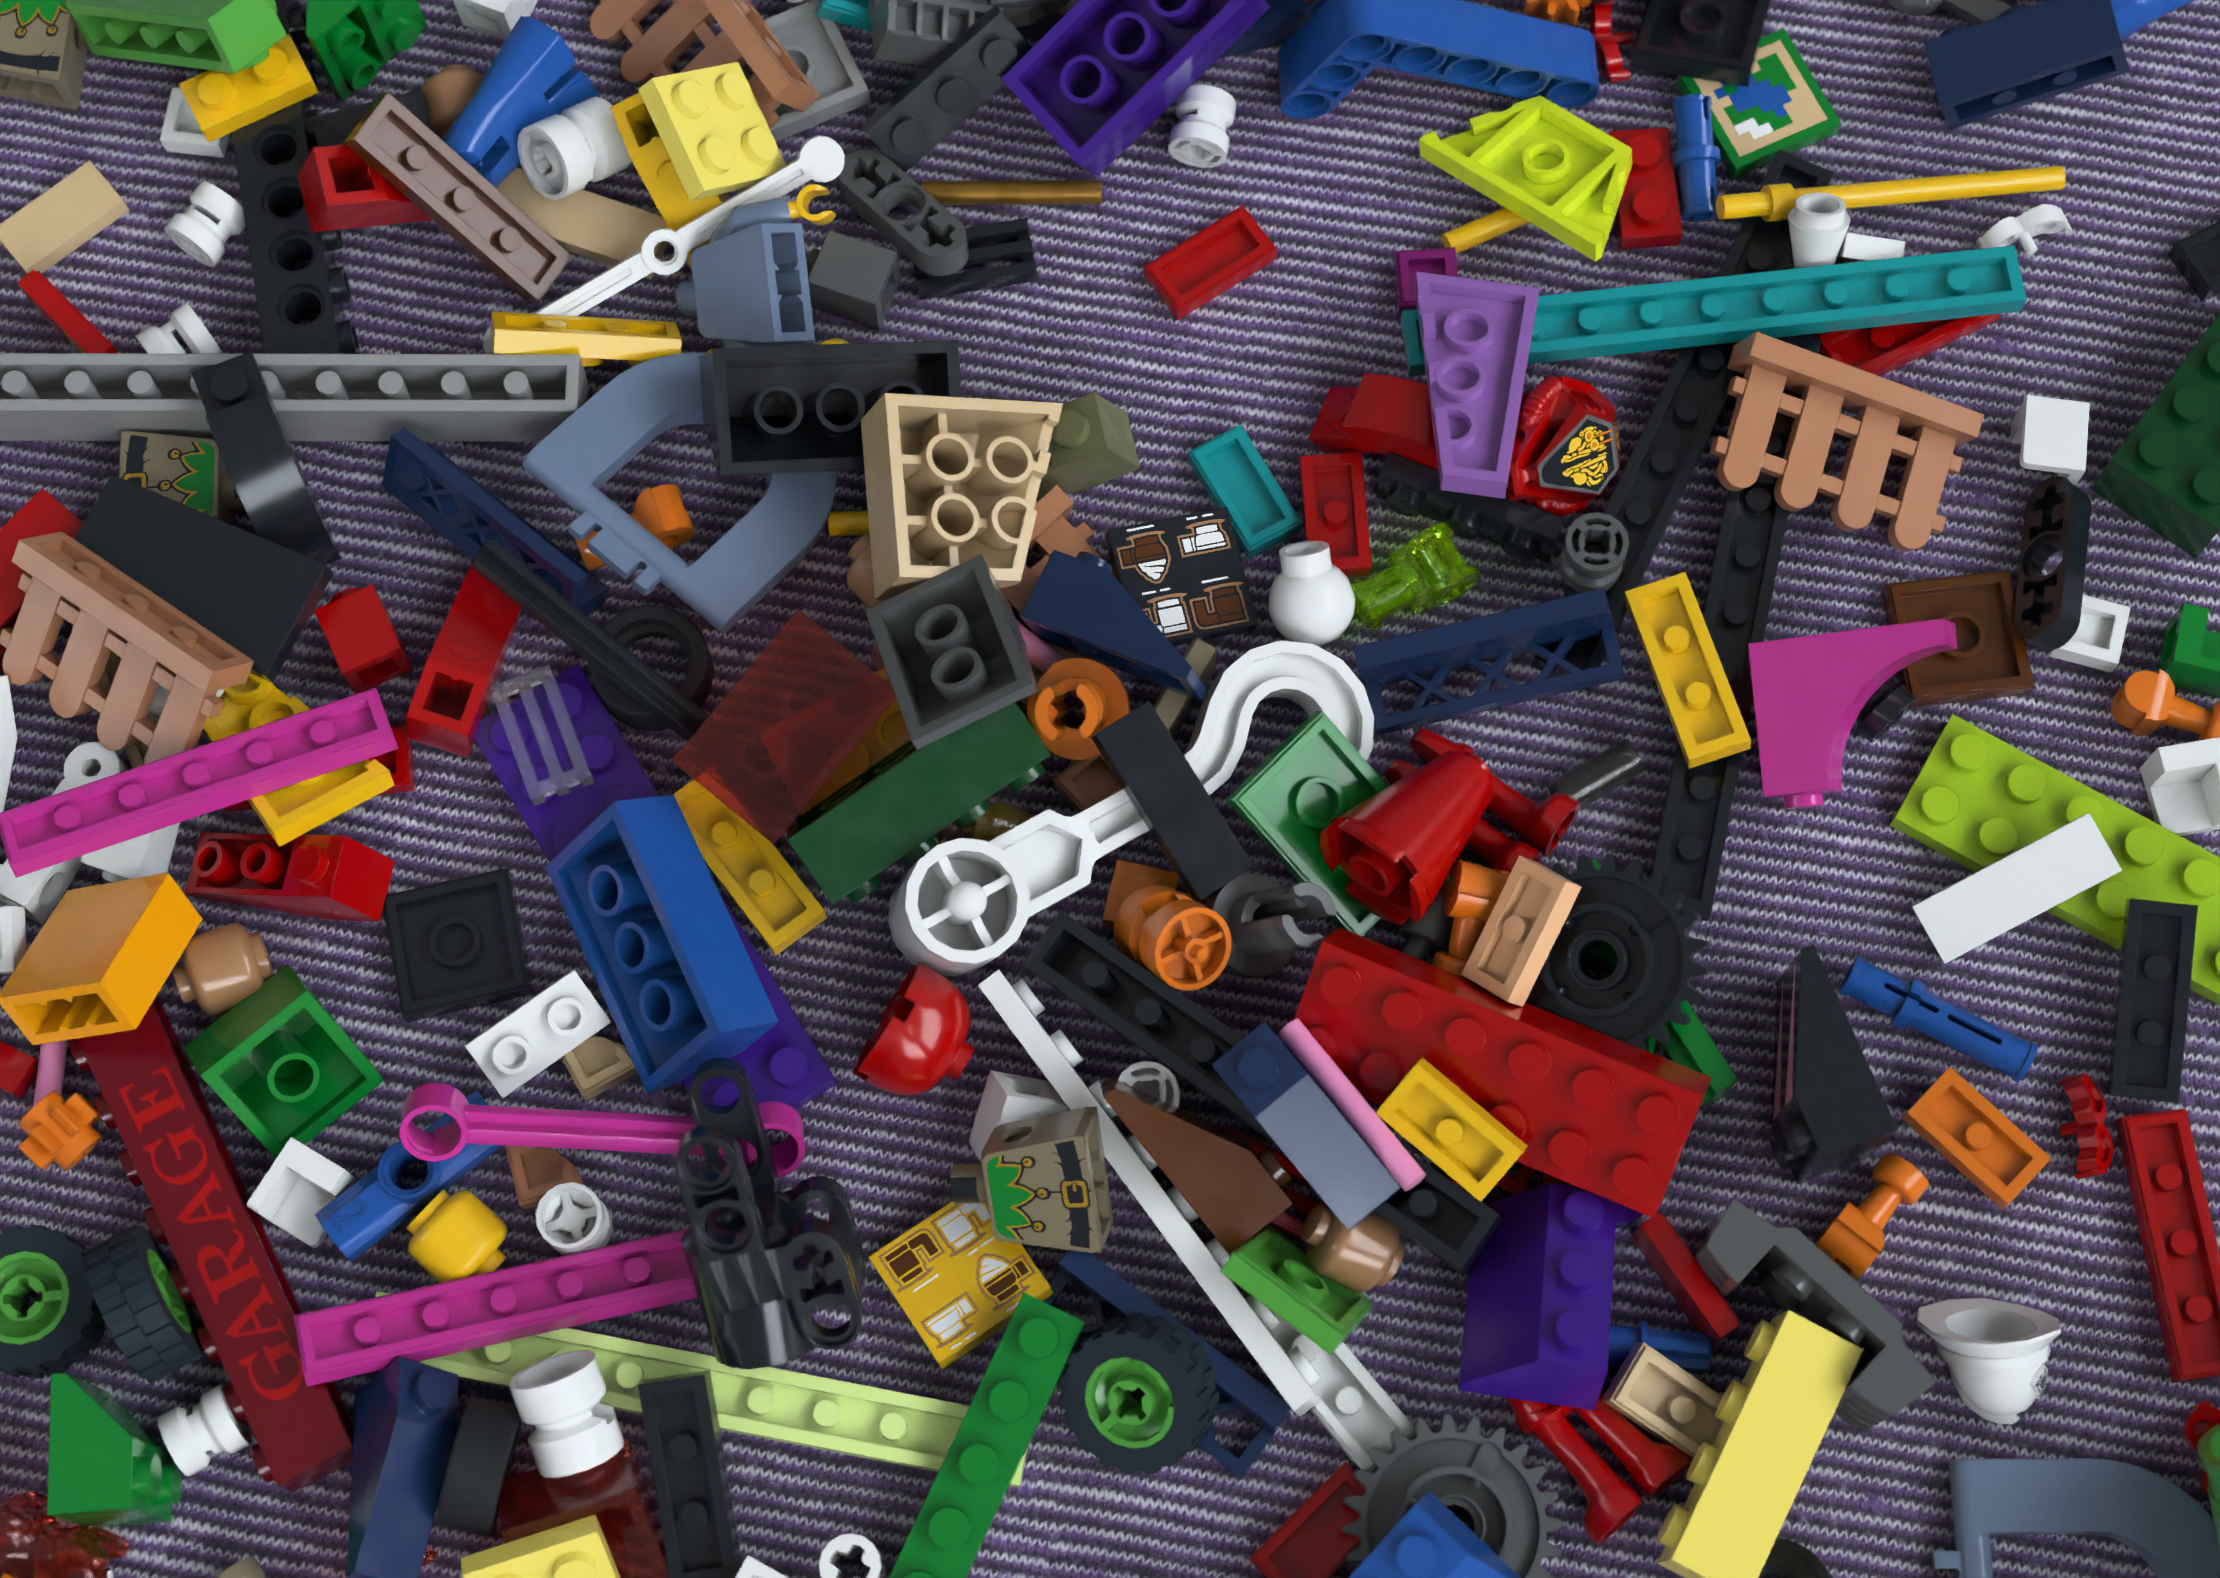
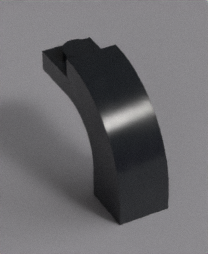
[192,351,342,565]

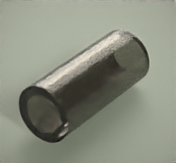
[1548,739,1644,810]

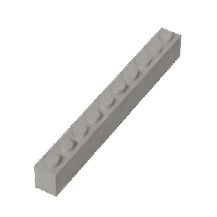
[0,353,589,442]

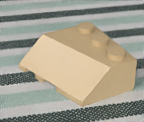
[861,393,1063,601]

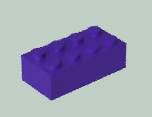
[1001,0,1271,176]

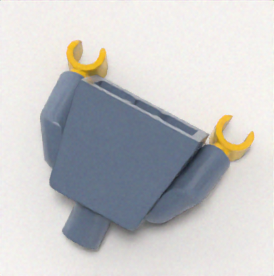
[676,184,850,348]

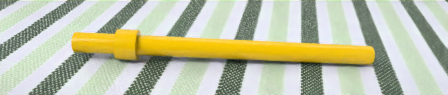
[1716,166,2066,222]

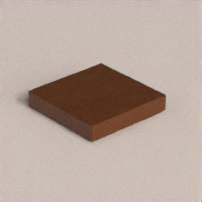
[1882,570,2035,708]

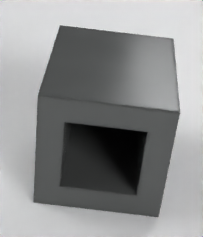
[806,230,902,331]

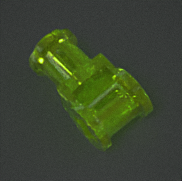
[1349,522,1481,632]

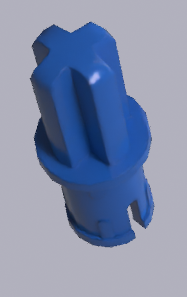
[1608,1320,1712,1374]

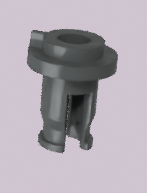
[1206,873,1336,978]

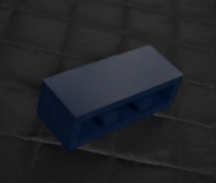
[1924,0,2130,130]

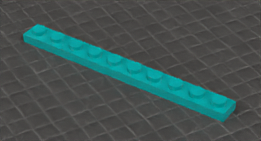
[1401,245,2027,377]

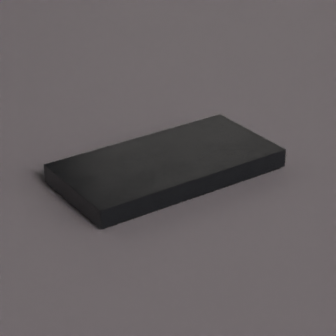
[74,474,334,683]

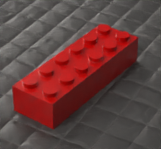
[1285,927,1712,1218]

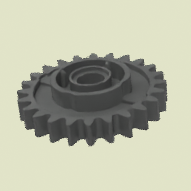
[1341,1414,1564,1578]

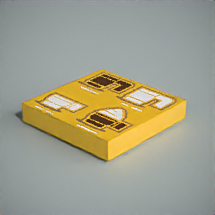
[868,1201,1054,1369]

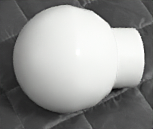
[1268,541,1355,646]

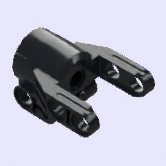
[675,1057,865,1370]

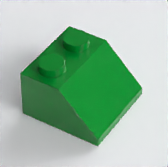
[183,964,385,1159]
[47,1373,182,1528]

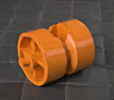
[1113,884,1232,991]

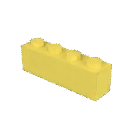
[1657,1310,1863,1578]

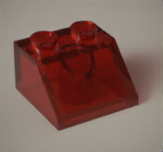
[499,1438,670,1578]

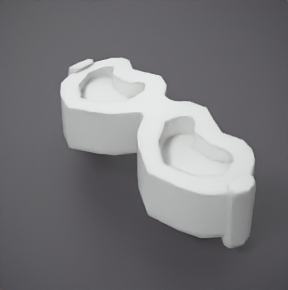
[1976,204,2072,255]

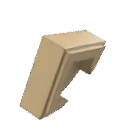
[561,1035,637,1101]

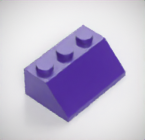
[1458,1183,1617,1410]

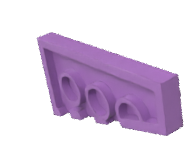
[1415,272,1540,499]

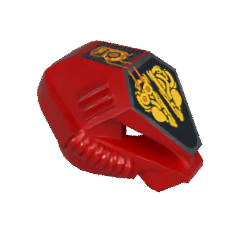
[1507,376,1621,517]

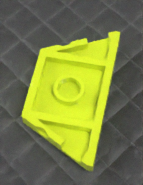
[1419,95,1632,262]

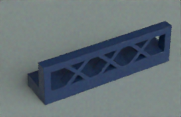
[382,427,609,616]
[1353,588,1626,736]
[1043,1250,1291,1480]

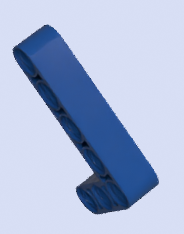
[1277,0,1599,119]

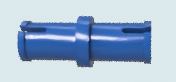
[1672,94,1721,222]

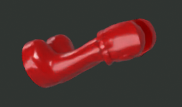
[1384,728,1581,873]
[1505,1391,1692,1545]

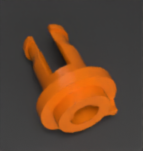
[1027,657,1130,760]

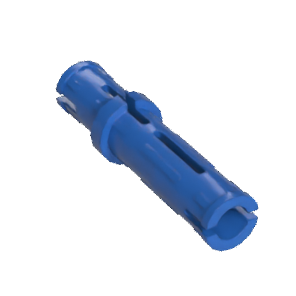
[1838,956,2038,1083]

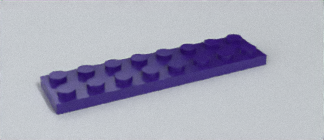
[474,664,837,1110]

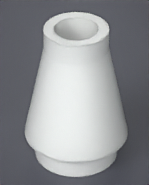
[1788,192,1851,269]

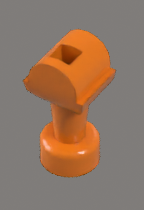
[575,484,695,571]
[2110,669,2220,741]
[1432,860,1510,980]
[1815,1153,1929,1281]

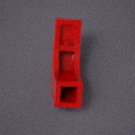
[1308,373,1521,502]

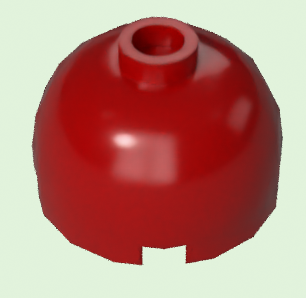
[852,962,975,1096]

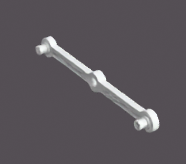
[483,135,845,354]

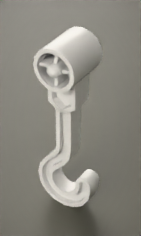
[888,640,1374,977]

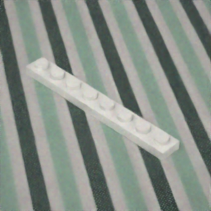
[978,970,1322,1417]

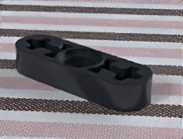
[2013,476,2091,651]

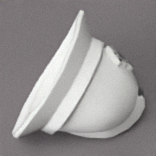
[1917,1298,2061,1424]

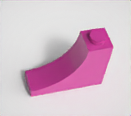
[1748,618,1958,809]

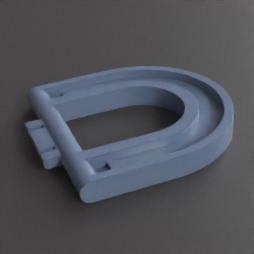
[522,353,836,634]
[1931,1458,2220,1578]

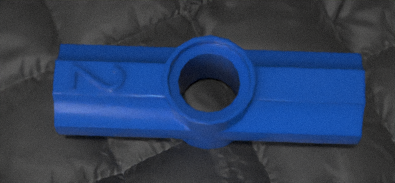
[314,1091,503,1262]

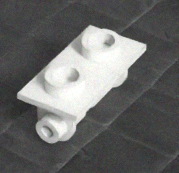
[465,969,611,1098]

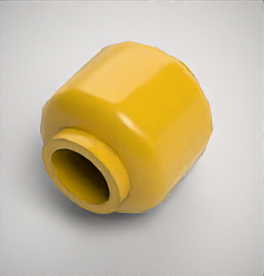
[406,1189,507,1283]

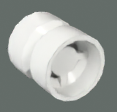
[517,96,631,201]
[509,1350,624,1478]

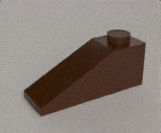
[1101,1078,1293,1254]

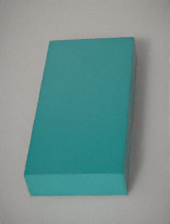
[1187,424,1303,559]

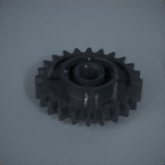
[1526,854,1710,1052]

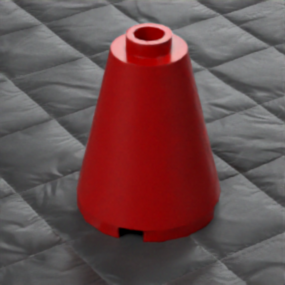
[1319,750,1494,925]

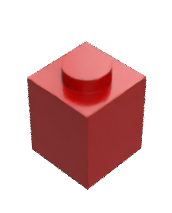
[314,584,414,694]

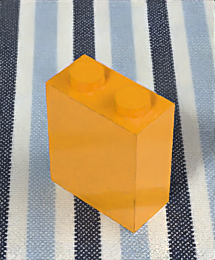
[0,872,203,1045]

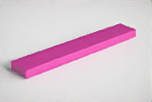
[0,688,398,878]
[294,1228,698,1387]

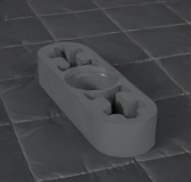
[838,149,969,276]

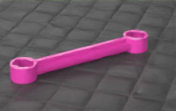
[399,1083,805,1178]

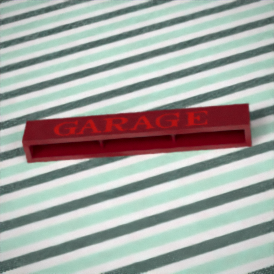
[68,994,354,1492]

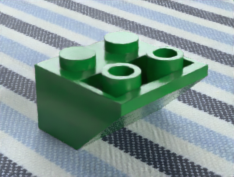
[306,0,427,102]

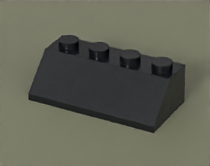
[699,340,962,476]

